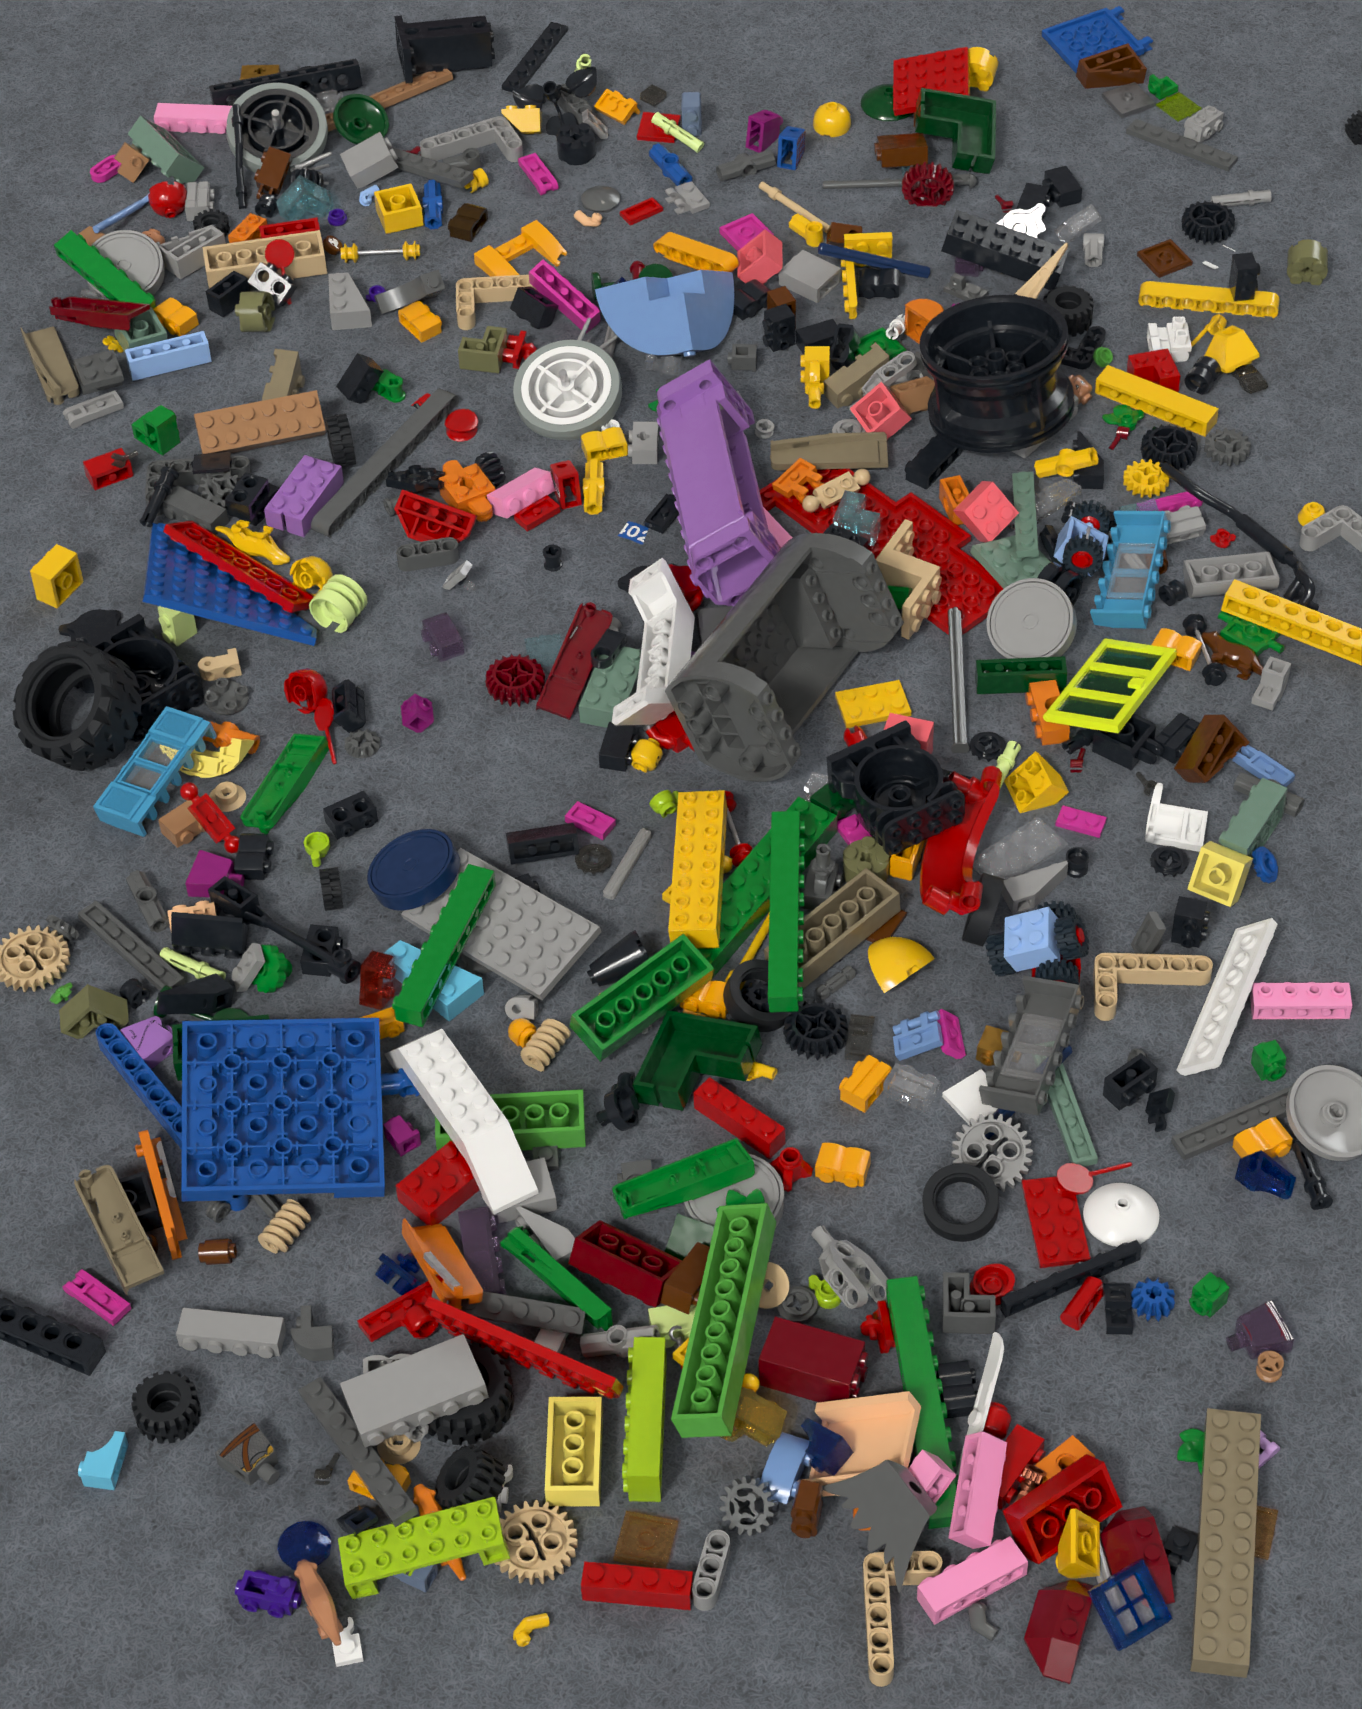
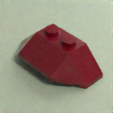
[1100,1506,1175,1608]
[1024,1579,1098,1684]

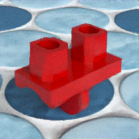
[502,330,537,369]
[860,1301,895,1354]

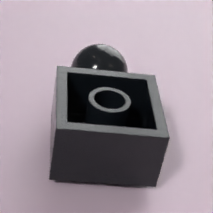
[119,1171,162,1255]

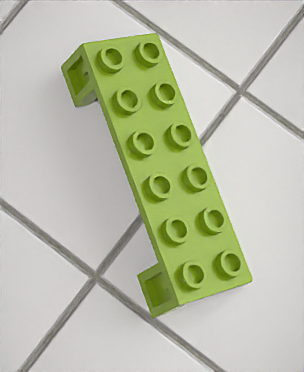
[338,1497,510,1599]

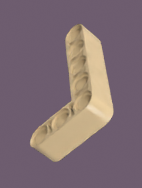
[456,274,539,330]
[1093,953,1213,1021]
[863,1551,943,1687]

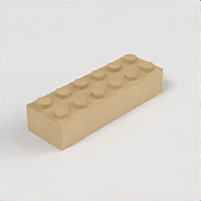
[202,230,327,288]

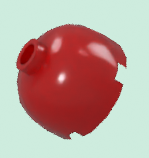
[148,181,187,218]
[284,668,328,714]

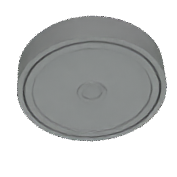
[87,230,165,300]
[986,578,1077,659]
[684,1153,784,1228]

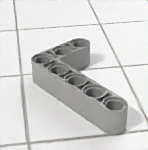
[420,116,523,162]
[1299,505,1362,553]

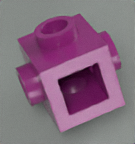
[401,694,434,733]

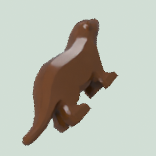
[1201,631,1264,681]

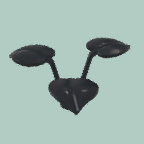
[512,67,597,136]

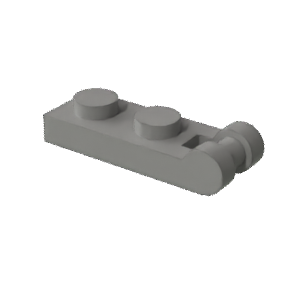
[63,390,124,429]

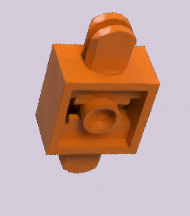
[438,460,495,522]

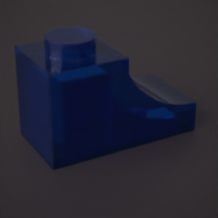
[1235,1150,1296,1199]
[801,1418,854,1476]

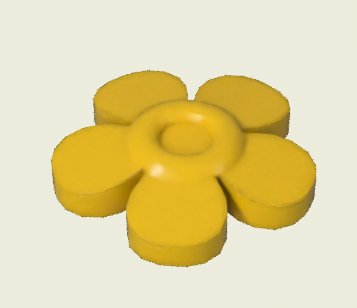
[102,335,124,353]

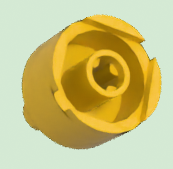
[969,47,998,91]

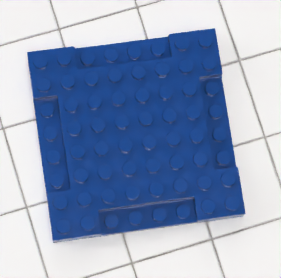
[181,1018,385,1202]

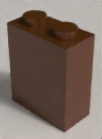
[874,133,928,168]

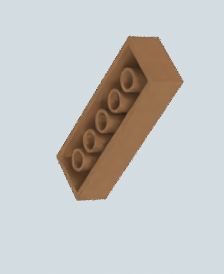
[194,390,326,454]

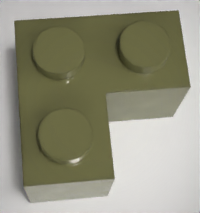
[458,326,508,373]
[59,984,129,1039]

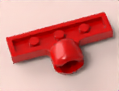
[357,1275,443,1342]

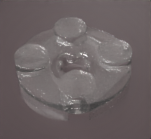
[316,90,344,113]

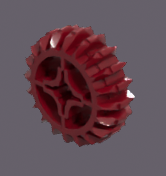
[902,162,954,207]
[485,654,545,707]

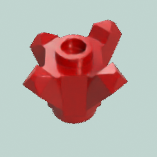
[769,1147,813,1192]

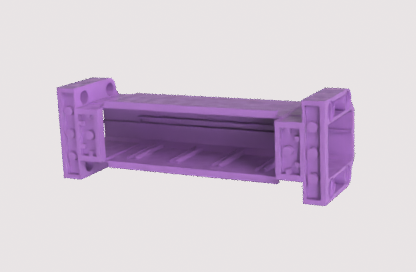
[656,359,779,606]

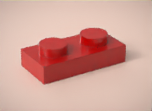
[514,495,561,532]

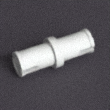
[886,314,906,340]

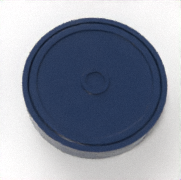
[367,829,460,910]

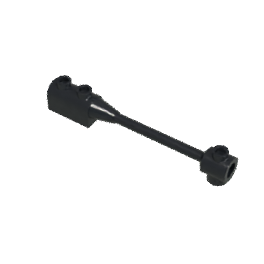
[208,876,361,984]

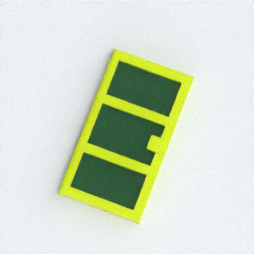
[1043,638,1177,733]

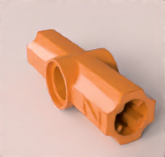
[202,720,260,754]

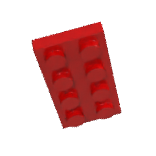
[1021,1176,1091,1268]

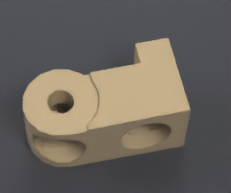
[198,648,242,681]

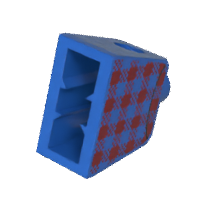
[777,126,806,170]

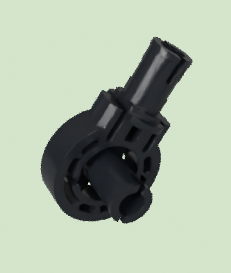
[596,1072,640,1131]

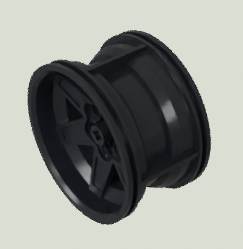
[920,295,1075,453]

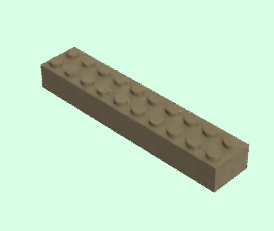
[1190,1408,1261,1678]

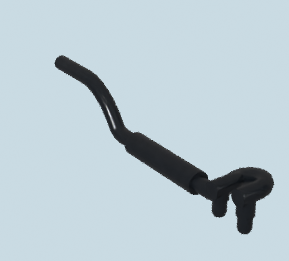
[1161,462,1319,611]

